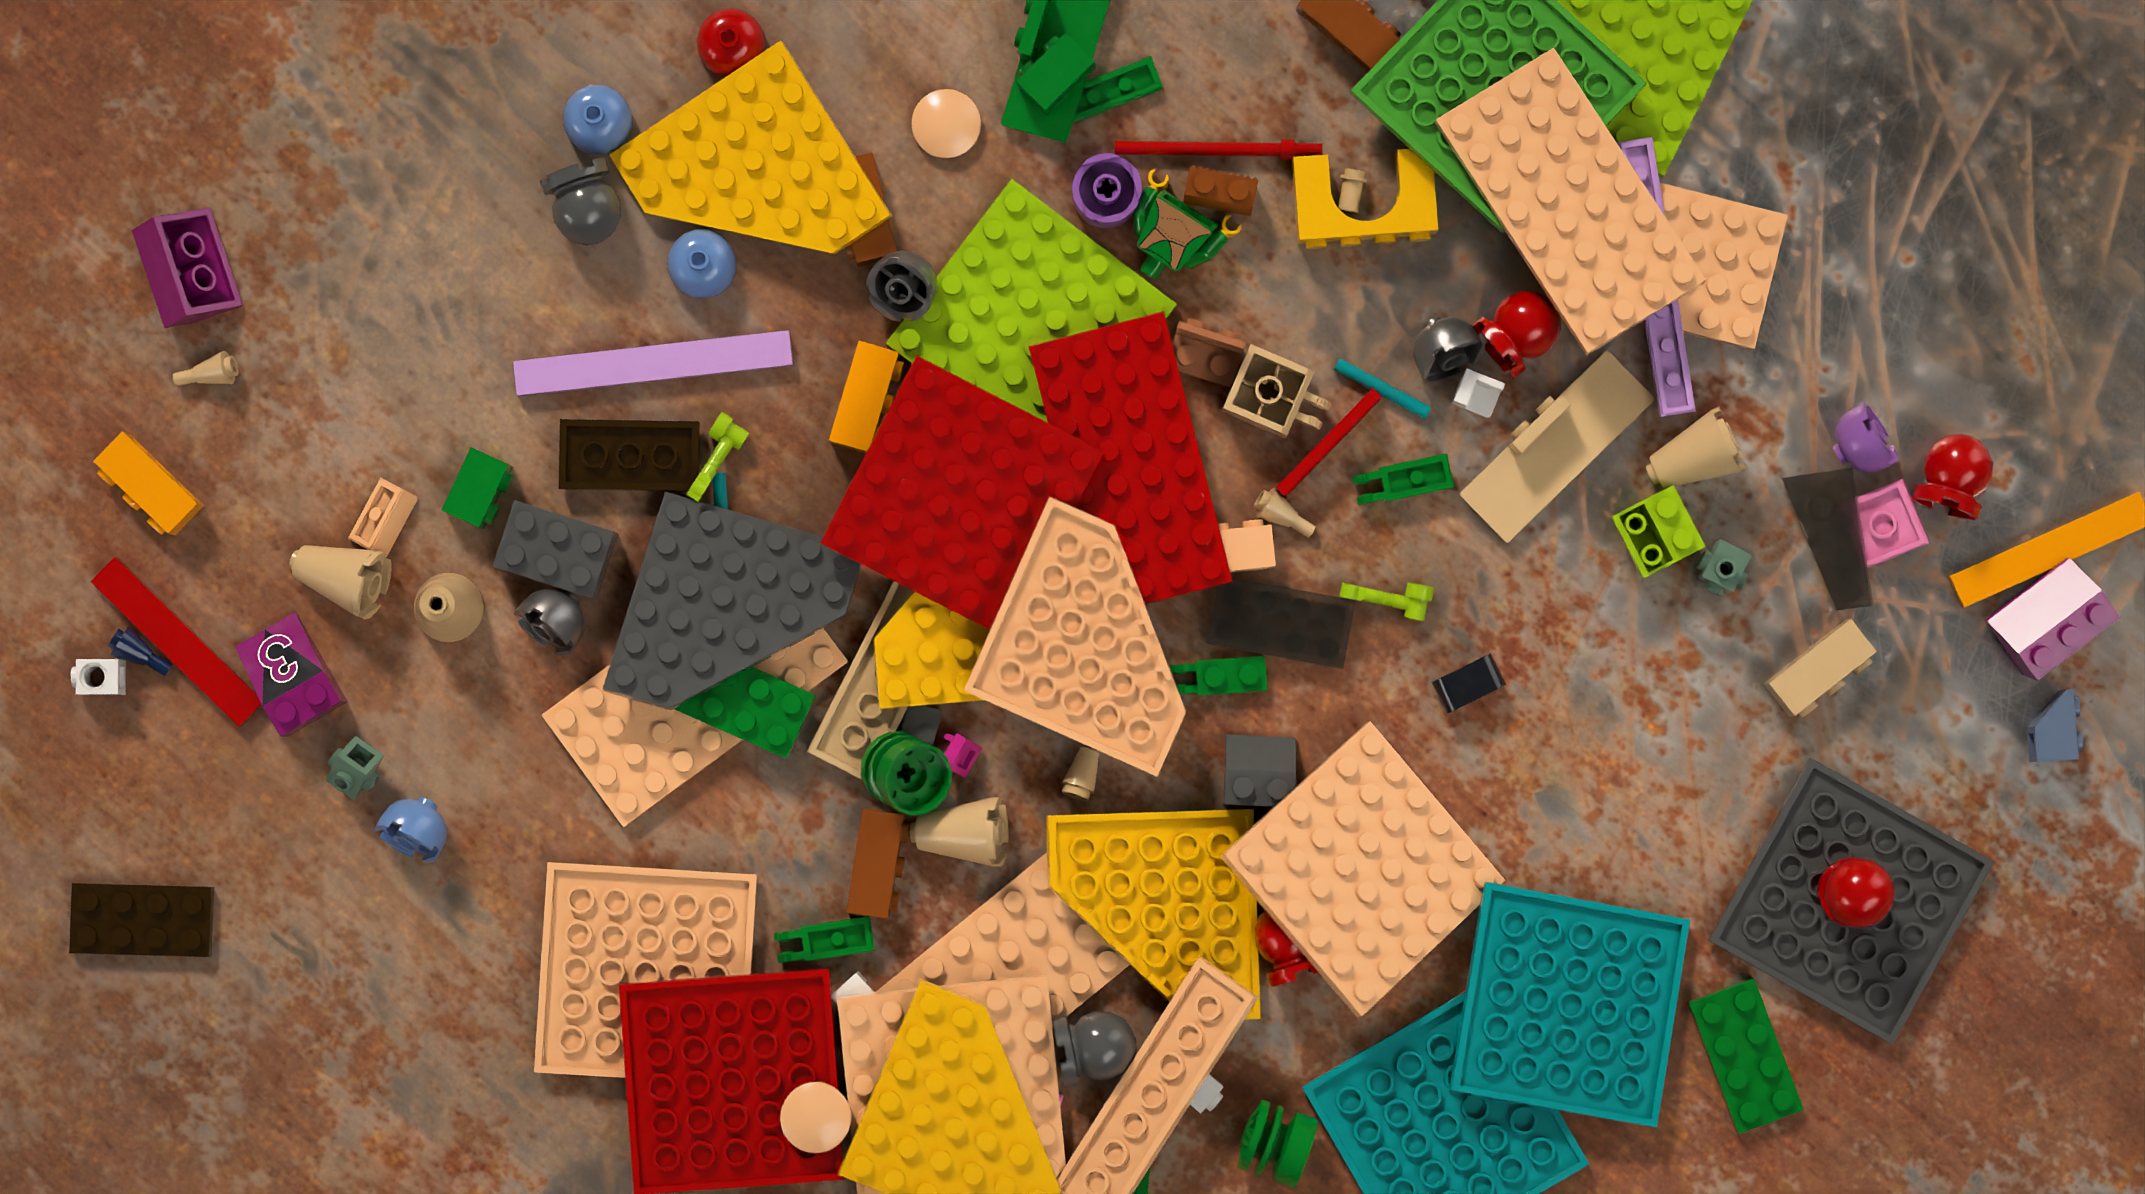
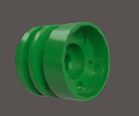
[861,731,952,816]
[1237,1099,1318,1189]

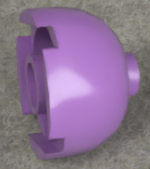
[1833,402,1899,473]

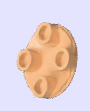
[912,89,981,158]
[780,1082,851,1153]

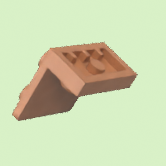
[1172,318,1246,389]

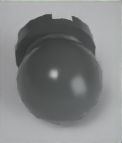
[540,158,621,246]
[1052,1011,1136,1087]

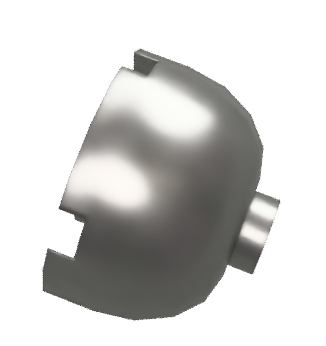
[866,250,937,322]
[1413,317,1485,383]
[514,589,585,656]

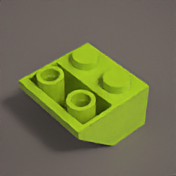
[1611,485,1706,579]

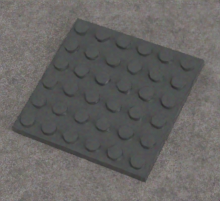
[1708,758,1994,1045]

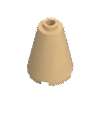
[1646,406,1748,488]
[289,545,392,619]
[414,573,484,642]
[910,797,1009,867]

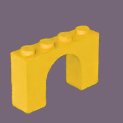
[1292,149,1438,249]

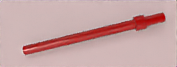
[1115,139,1323,160]

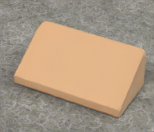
[348,477,418,557]

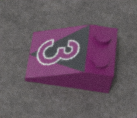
[235,612,348,737]

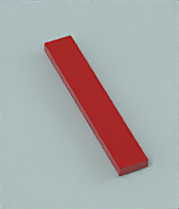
[90,557,262,727]

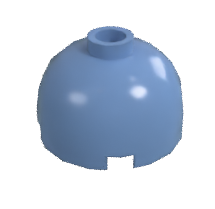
[563,85,632,155]
[667,229,737,299]
[374,797,447,862]

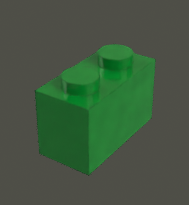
[1016,32,1097,116]
[441,447,514,530]

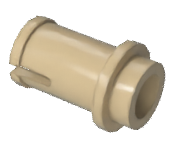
[1337,168,1367,213]

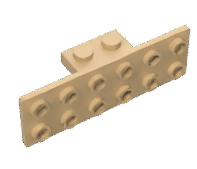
[1459,351,1654,543]

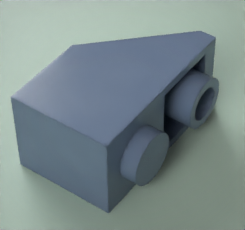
[2027,689,2083,762]

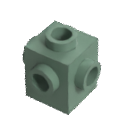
[1696,539,1752,596]
[325,736,384,800]

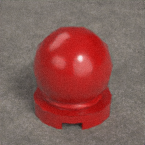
[1471,291,1562,379]
[1912,434,1993,521]
[1817,857,1895,928]
[1255,910,1318,987]

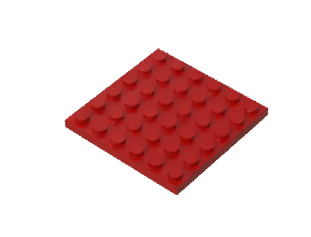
[820,355,1104,630]
[619,968,845,1194]

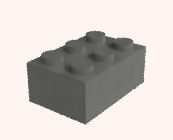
[492,500,618,600]

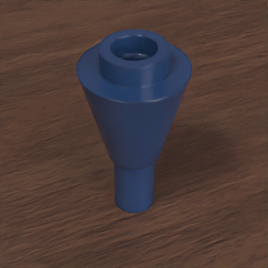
[108,626,172,676]

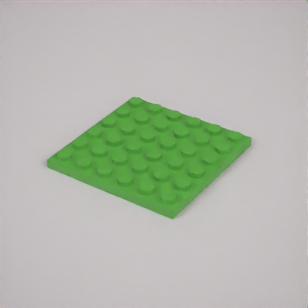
[1350,0,1647,234]

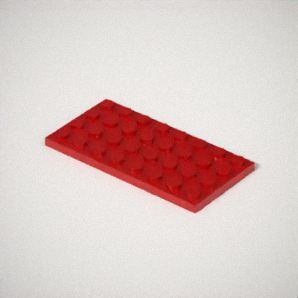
[1029,311,1233,605]

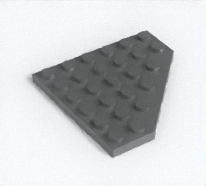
[602,492,862,710]

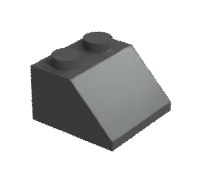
[1223,734,1296,806]

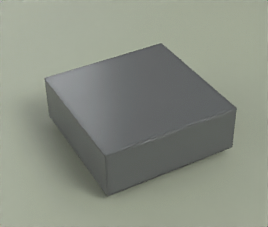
[901,705,943,744]

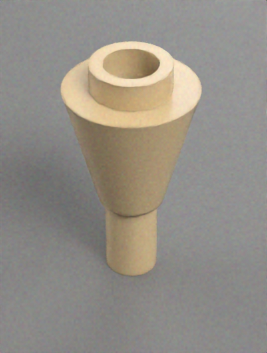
[173,350,239,387]
[1253,488,1316,538]

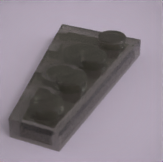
[1782,467,1873,610]

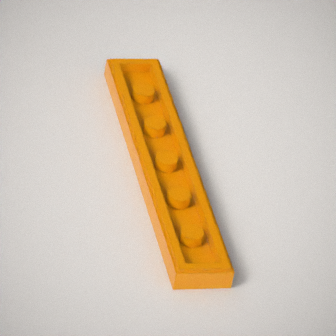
[1947,491,2145,608]

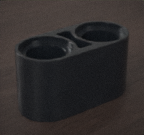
[1432,653,1506,714]

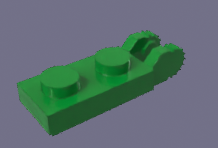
[1352,453,1454,505]
[1168,656,1267,696]
[774,916,875,963]

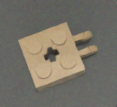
[1222,344,1331,439]

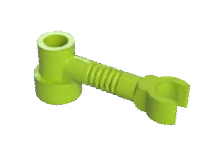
[686,412,749,502]
[1339,582,1435,621]

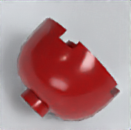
[696,8,766,78]

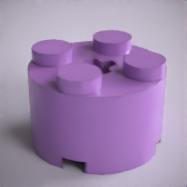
[1072,153,1142,228]

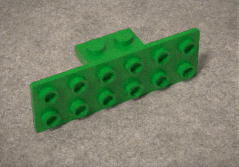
[1001,0,1111,144]

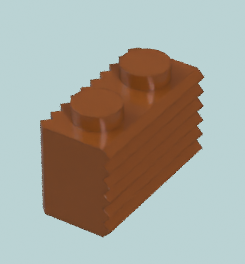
[1183,165,1258,216]

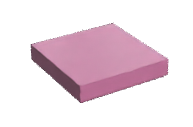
[1837,478,1930,569]

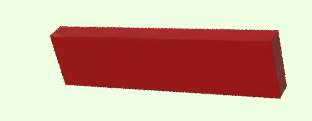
[1275,388,1381,498]

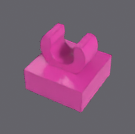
[943,733,983,778]

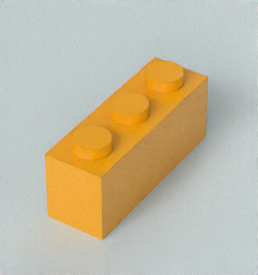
[829,341,904,453]
[93,431,204,536]

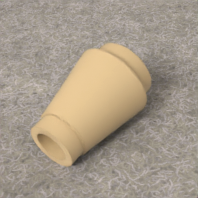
[1061,747,1100,801]

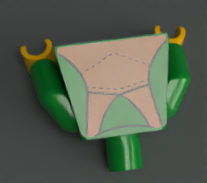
[1134,169,1242,279]

